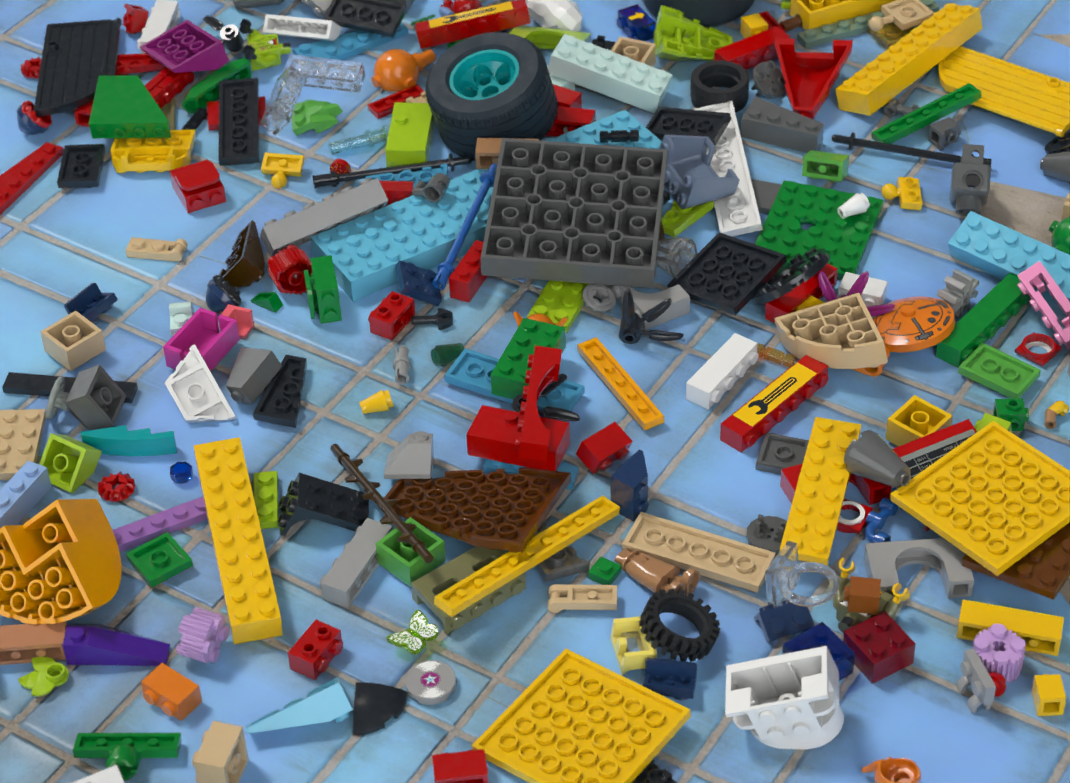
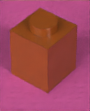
[843,576,881,615]

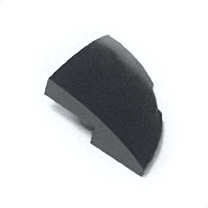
[353,682,408,735]

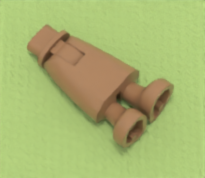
[615,549,700,597]

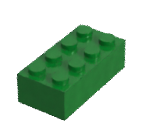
[491,318,566,400]

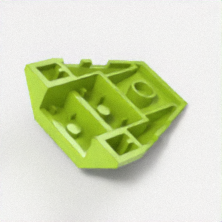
[654,5,733,61]

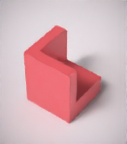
[221,304,254,339]

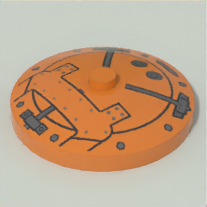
[872,296,955,353]

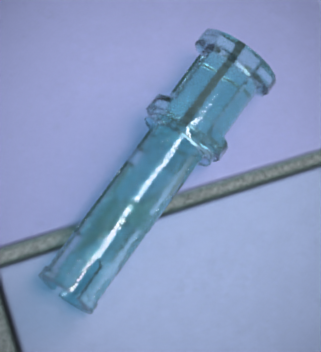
[329,125,388,155]

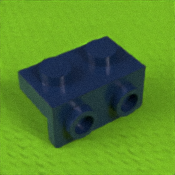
[64,283,118,323]
[754,597,815,643]
[642,658,697,700]

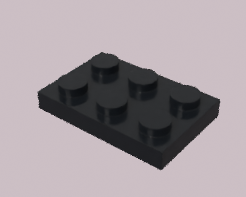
[57,144,105,188]

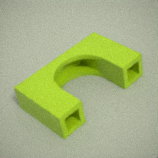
[510,25,591,50]

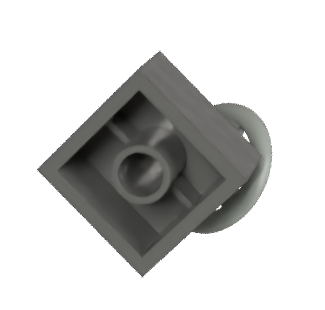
[46,365,127,431]

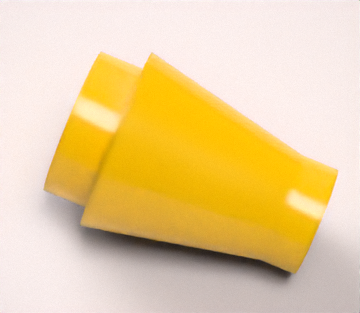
[359,390,394,415]

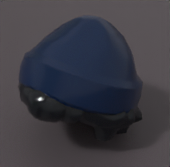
[206,275,242,312]

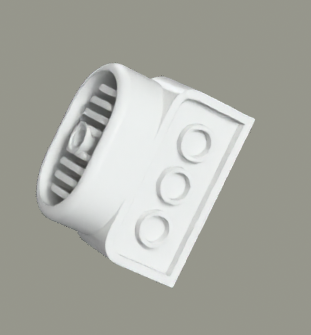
[725,646,844,749]

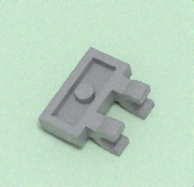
[956,648,996,713]

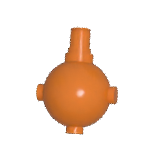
[371,49,436,92]

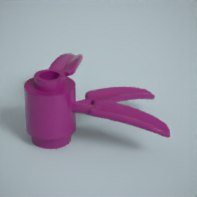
[818,271,895,317]

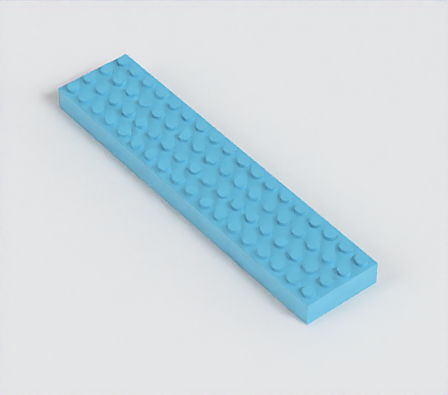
[310,110,662,301]

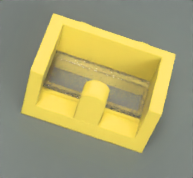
[610,617,657,675]

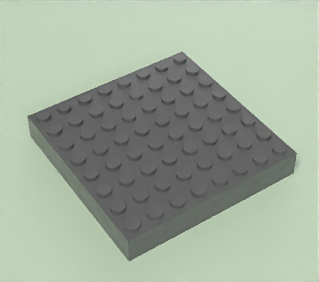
[481,138,668,288]

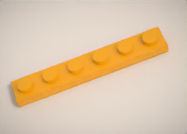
[577,337,664,431]

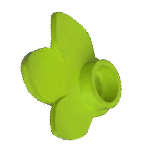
[18,657,69,696]

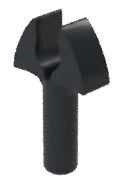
[411,308,453,330]

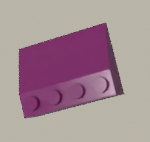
[140,19,229,73]

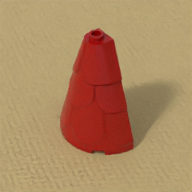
[774,38,853,119]

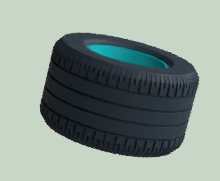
[425,32,558,161]

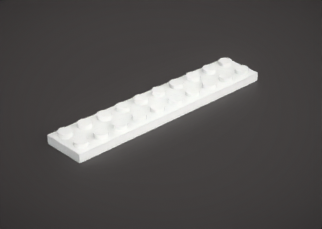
[694,100,763,237]

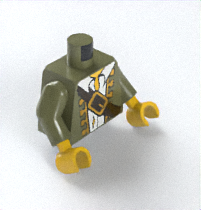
[832,558,910,633]

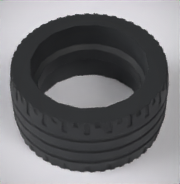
[690,60,749,113]

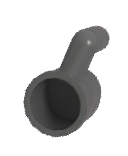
[412,173,450,202]

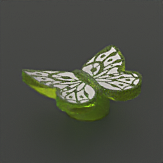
[386,610,439,654]

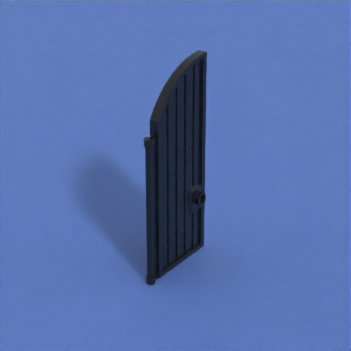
[34,18,122,117]

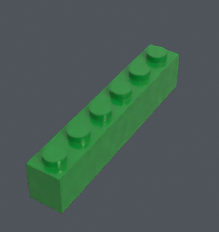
[936,273,1031,368]

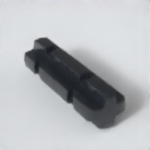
[182,107,208,130]
[599,130,639,143]

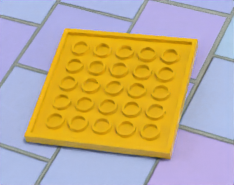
[890,421,1070,576]
[471,649,691,783]

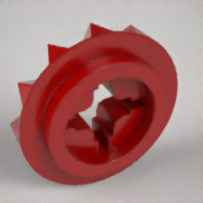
[21,57,41,78]
[98,471,135,502]

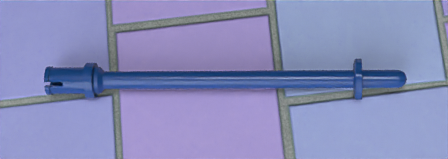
[432,164,497,290]

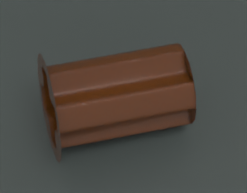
[780,14,803,32]

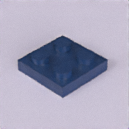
[395,260,442,306]

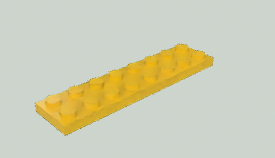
[779,417,862,565]

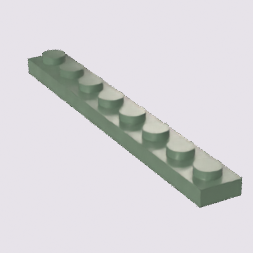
[797,0,940,49]

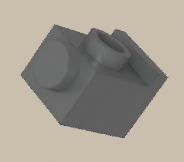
[928,117,962,151]

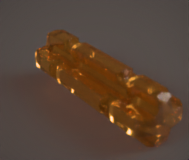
[757,343,796,368]

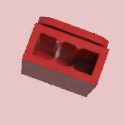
[170,159,226,213]

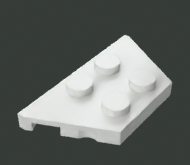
[165,344,236,423]

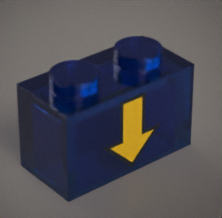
[616,4,656,42]

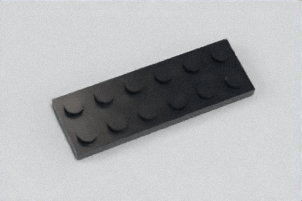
[218,78,259,166]

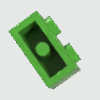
[802,150,850,182]

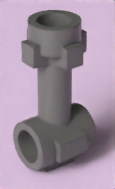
[884,99,920,117]

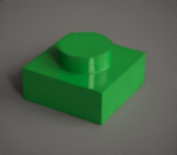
[588,556,622,585]

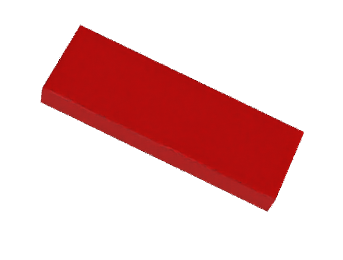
[367,84,425,119]

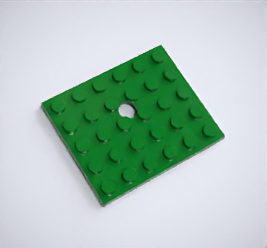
[755,180,884,280]

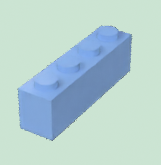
[0,461,52,528]

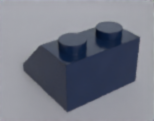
[610,449,649,522]

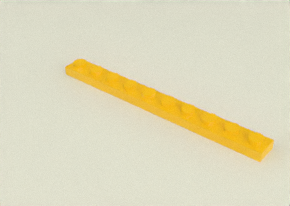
[434,495,620,617]

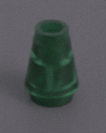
[431,343,464,366]

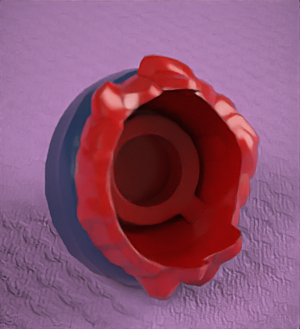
[16,100,53,135]

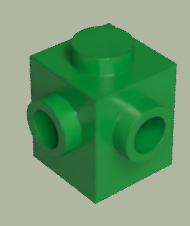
[993,398,1029,431]

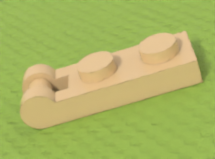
[125,237,188,262]
[548,584,617,613]

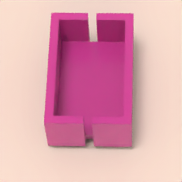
[163,307,240,372]

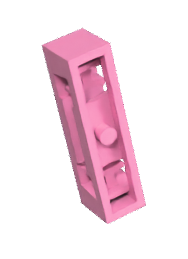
[1017,261,1070,350]

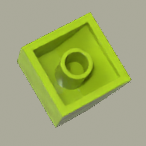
[39,433,102,493]

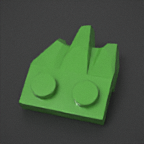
[290,100,343,136]

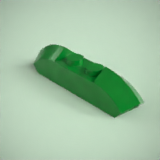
[181,58,252,114]

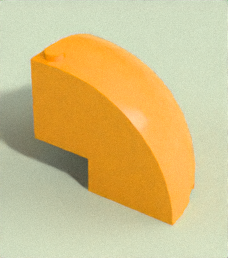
[0,499,122,624]

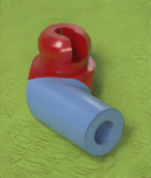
[439,0,455,17]

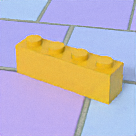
[956,599,1064,656]

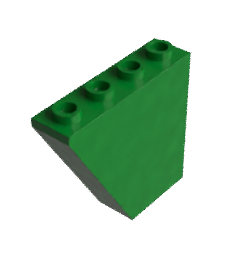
[89,75,171,139]

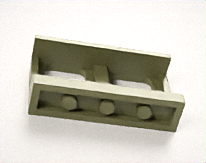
[411,546,526,634]

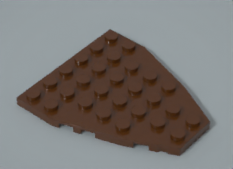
[384,468,571,553]

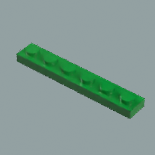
[871,83,982,144]

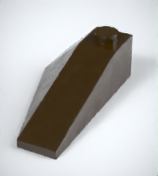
[219,220,265,287]

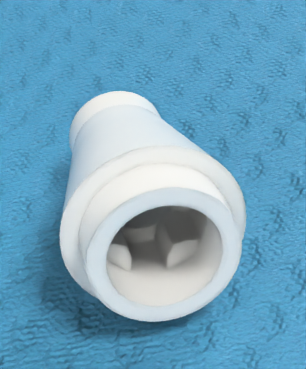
[837,193,870,219]

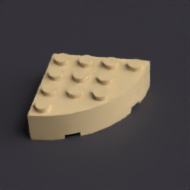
[774,293,888,369]

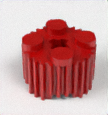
[267,245,312,295]

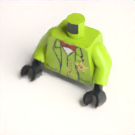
[239,19,291,71]

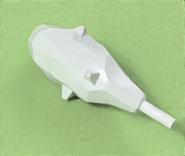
[526,0,582,32]

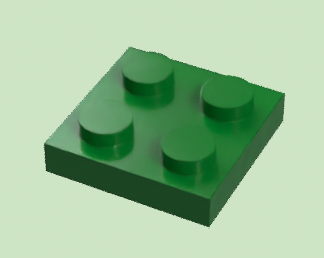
[126,532,193,588]

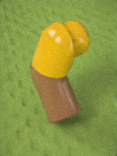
[1044,401,1069,429]

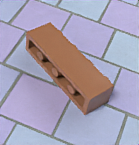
[0,621,67,665]

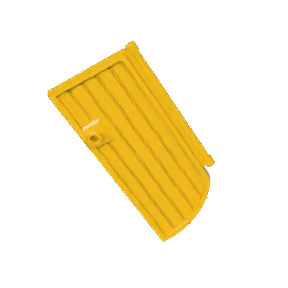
[938,46,1070,137]

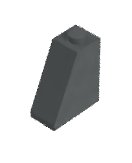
[226,347,282,404]

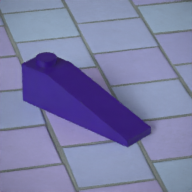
[62,624,170,666]

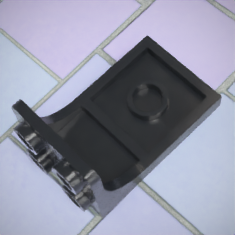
[277,473,369,536]

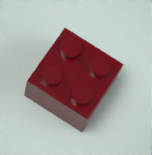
[842,611,916,684]

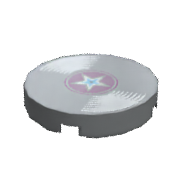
[405,660,456,705]

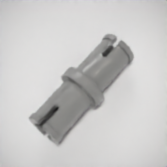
[393,346,411,384]

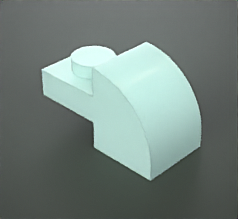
[169,301,194,336]

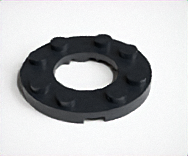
[753,247,830,305]

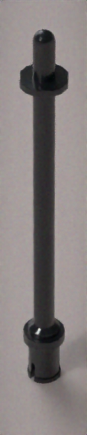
[831,132,992,166]
[312,154,472,188]

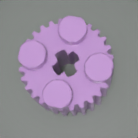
[176,607,230,663]
[972,624,1025,683]

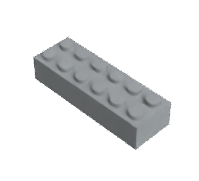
[260,178,388,257]

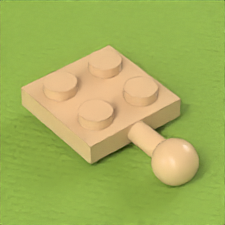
[869,0,934,31]

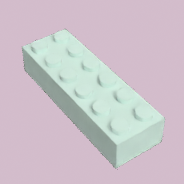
[548,34,672,113]

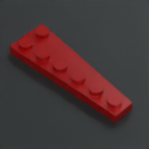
[115,53,165,76]
[0,142,64,215]

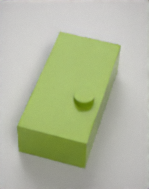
[385,102,435,167]

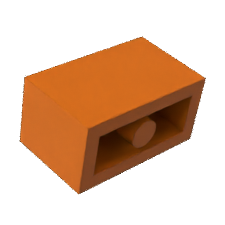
[141,663,202,721]

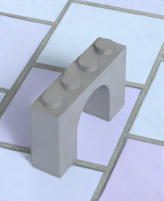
[603,263,690,330]
[864,538,974,598]

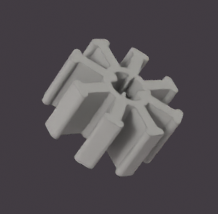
[937,269,980,318]

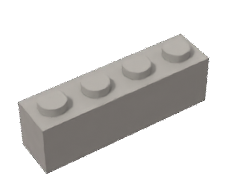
[320,518,393,608]

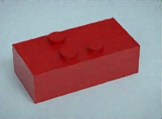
[466,405,570,471]

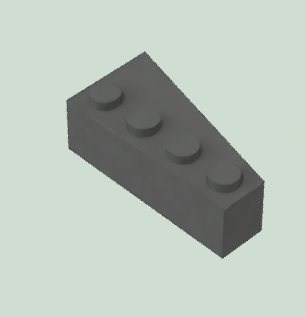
[741,96,824,153]

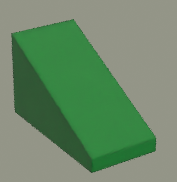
[251,292,283,313]

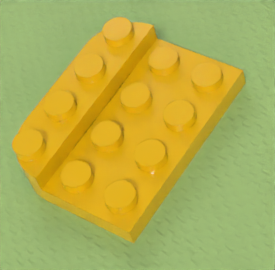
[110,130,196,173]

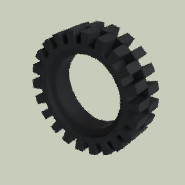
[639,589,720,662]

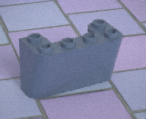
[659,135,740,209]

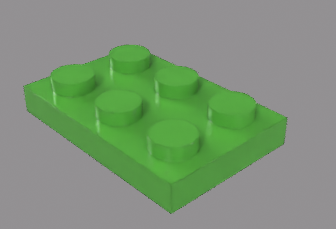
[958,343,1041,398]

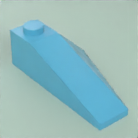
[245,676,353,734]

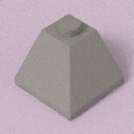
[384,431,434,479]

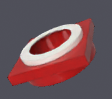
[1015,332,1062,367]
[837,498,873,534]

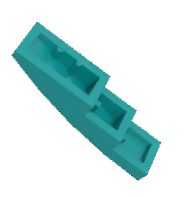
[81,425,177,456]

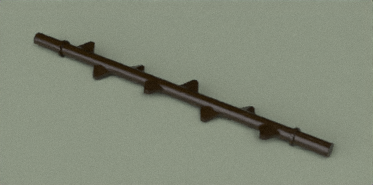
[330,444,434,563]

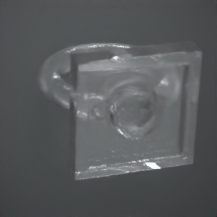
[765,540,839,608]

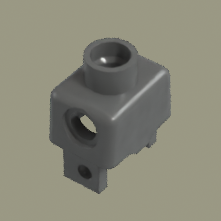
[949,144,991,216]

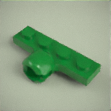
[73,733,182,781]

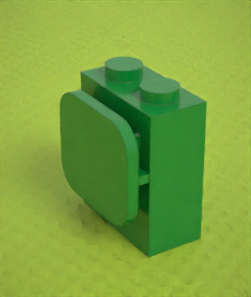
[304,255,342,324]

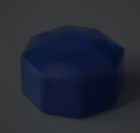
[170,462,193,484]

